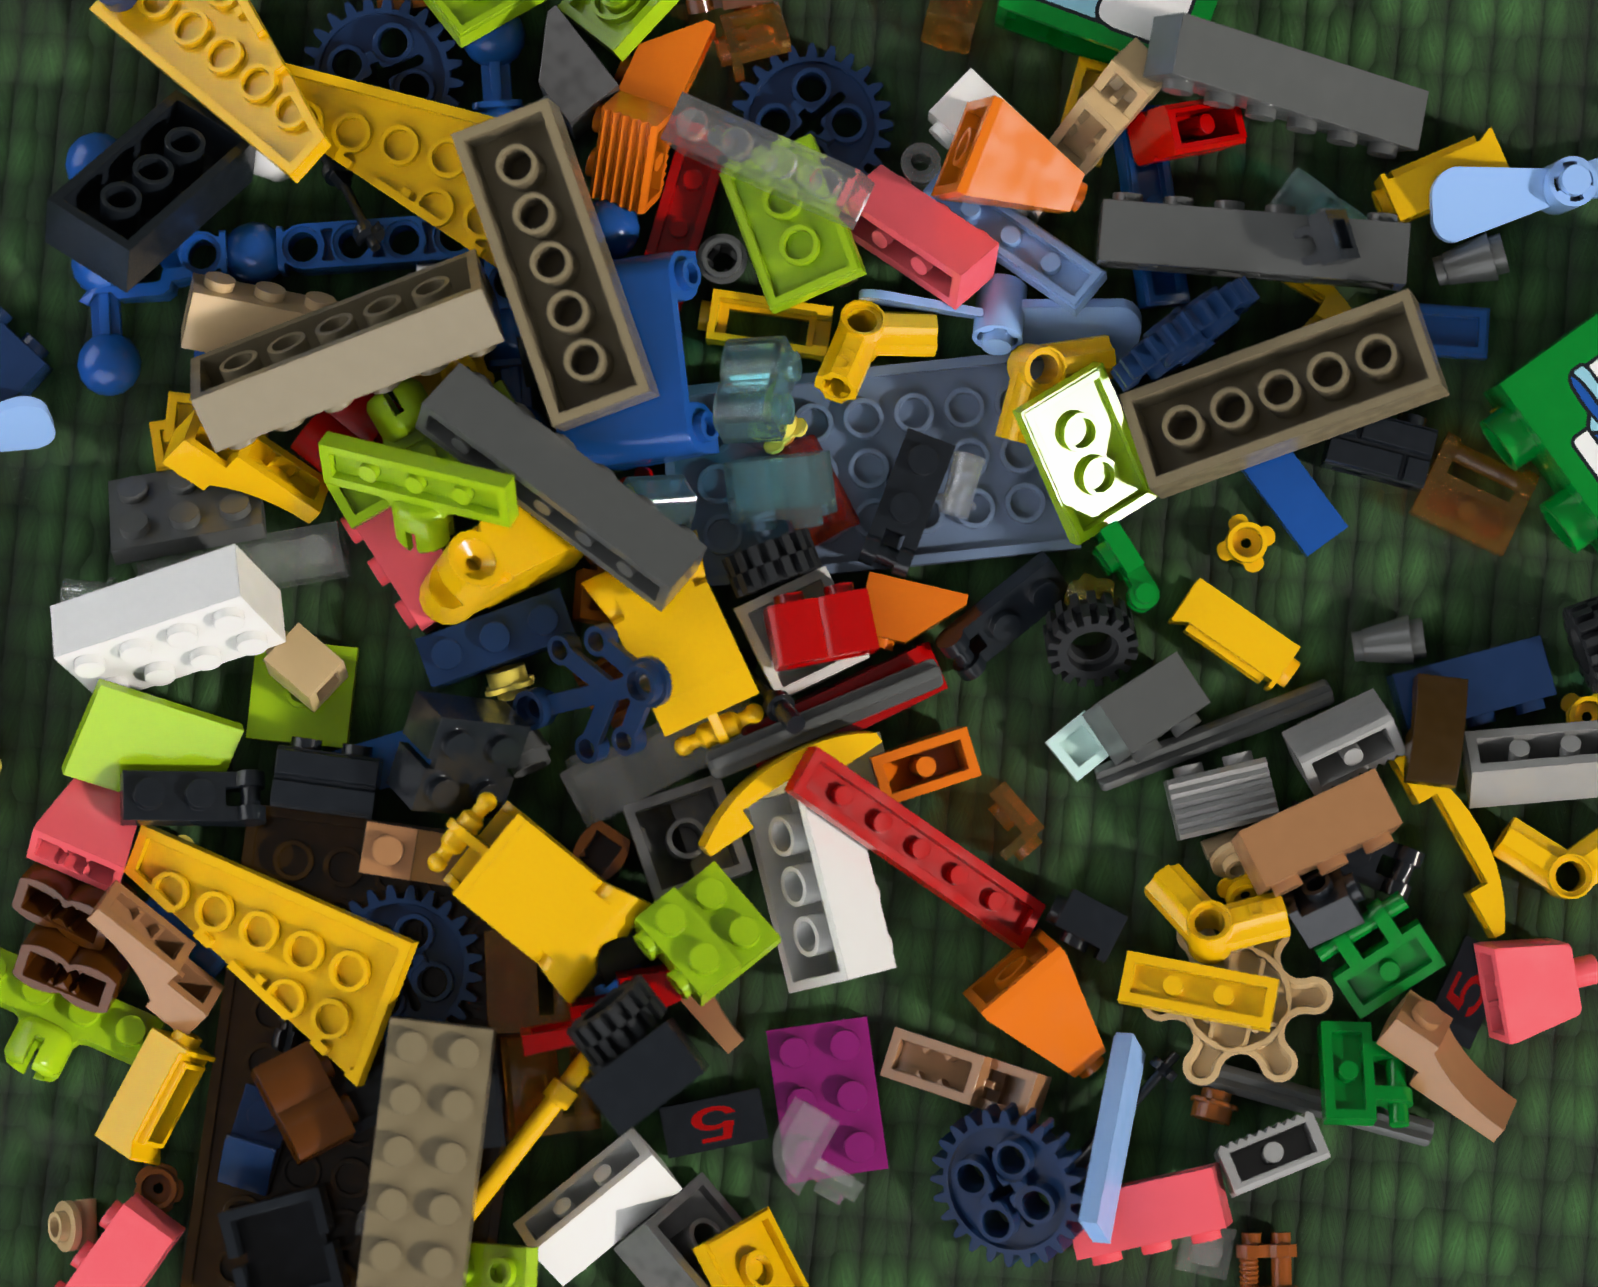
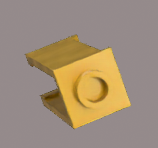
[1371,127,1509,223]
[698,288,834,362]
[1167,578,1301,691]
[94,1027,216,1166]

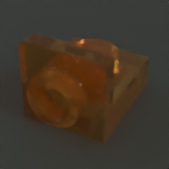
[921,0,984,54]
[714,1,792,83]
[988,781,1045,861]

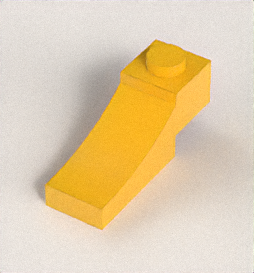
[162,410,328,524]

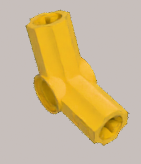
[814,299,938,404]
[995,334,1116,444]
[1491,817,1598,899]
[1144,863,1290,964]

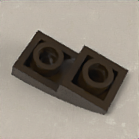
[1404,673,1468,789]

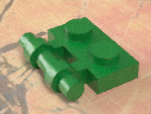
[1092,520,1160,613]
[1313,891,1447,1019]
[1317,1021,1413,1128]

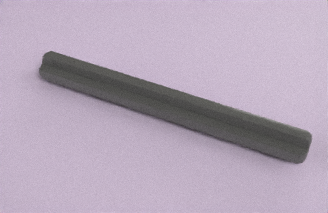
[705,659,944,780]
[1094,679,1335,791]
[1186,1064,1434,1147]

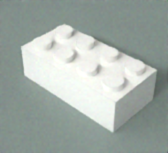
[50,544,286,693]
[744,781,897,994]

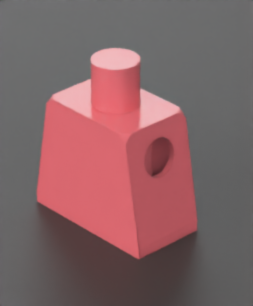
[26,778,137,891]
[1473,938,1598,1045]

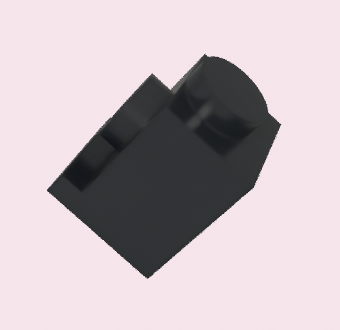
[1283,868,1366,949]
[1045,889,1128,963]

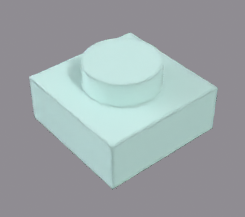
[1045,710,1109,782]

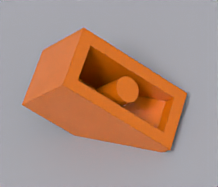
[614,20,716,124]
[866,571,969,652]
[869,726,982,803]

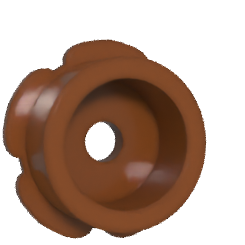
[1190,1087,1239,1126]
[134,1163,184,1213]

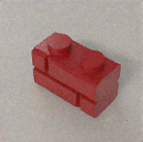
[1127,99,1247,166]

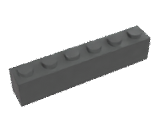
[1143,12,1429,159]
[1096,192,1411,291]
[415,363,707,612]

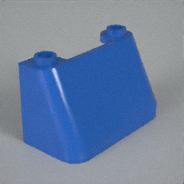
[556,250,719,471]

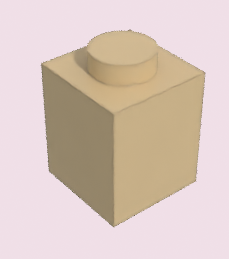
[264,622,349,712]

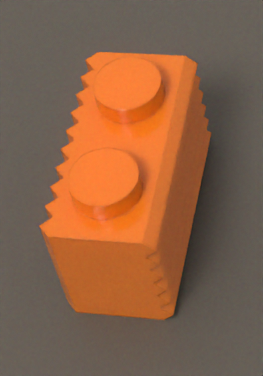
[585,90,676,215]

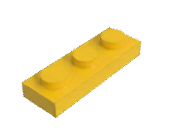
[1117,950,1280,1032]

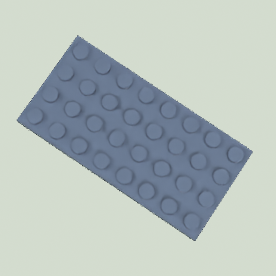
[665,352,1081,588]

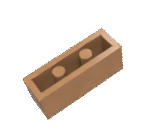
[1231,768,1403,897]

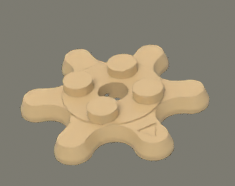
[1142,924,1333,1086]

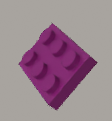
[766,1016,889,1183]

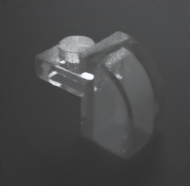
[773,1095,864,1205]

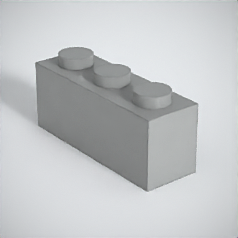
[1462,720,1598,809]

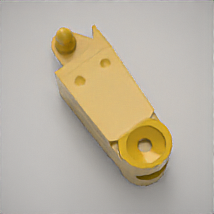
[419,505,584,625]
[581,529,764,756]
[427,792,652,1005]

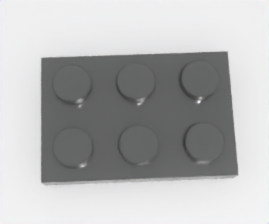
[108,469,267,565]

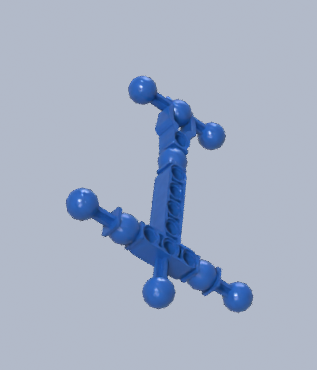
[65,17,640,430]

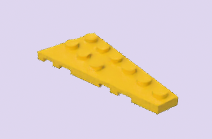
[90,0,331,183]
[285,63,497,268]
[124,826,419,1087]

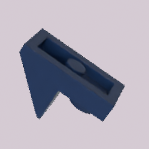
[217,1083,284,1196]

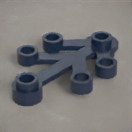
[513,623,672,764]

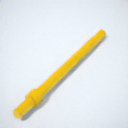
[474,1051,591,1221]

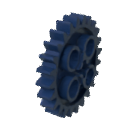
[304,0,465,107]
[730,43,893,194]
[1110,276,1260,392]
[348,885,485,1048]
[930,1102,1088,1268]

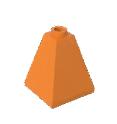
[931,95,1088,214]
[962,928,1106,1078]

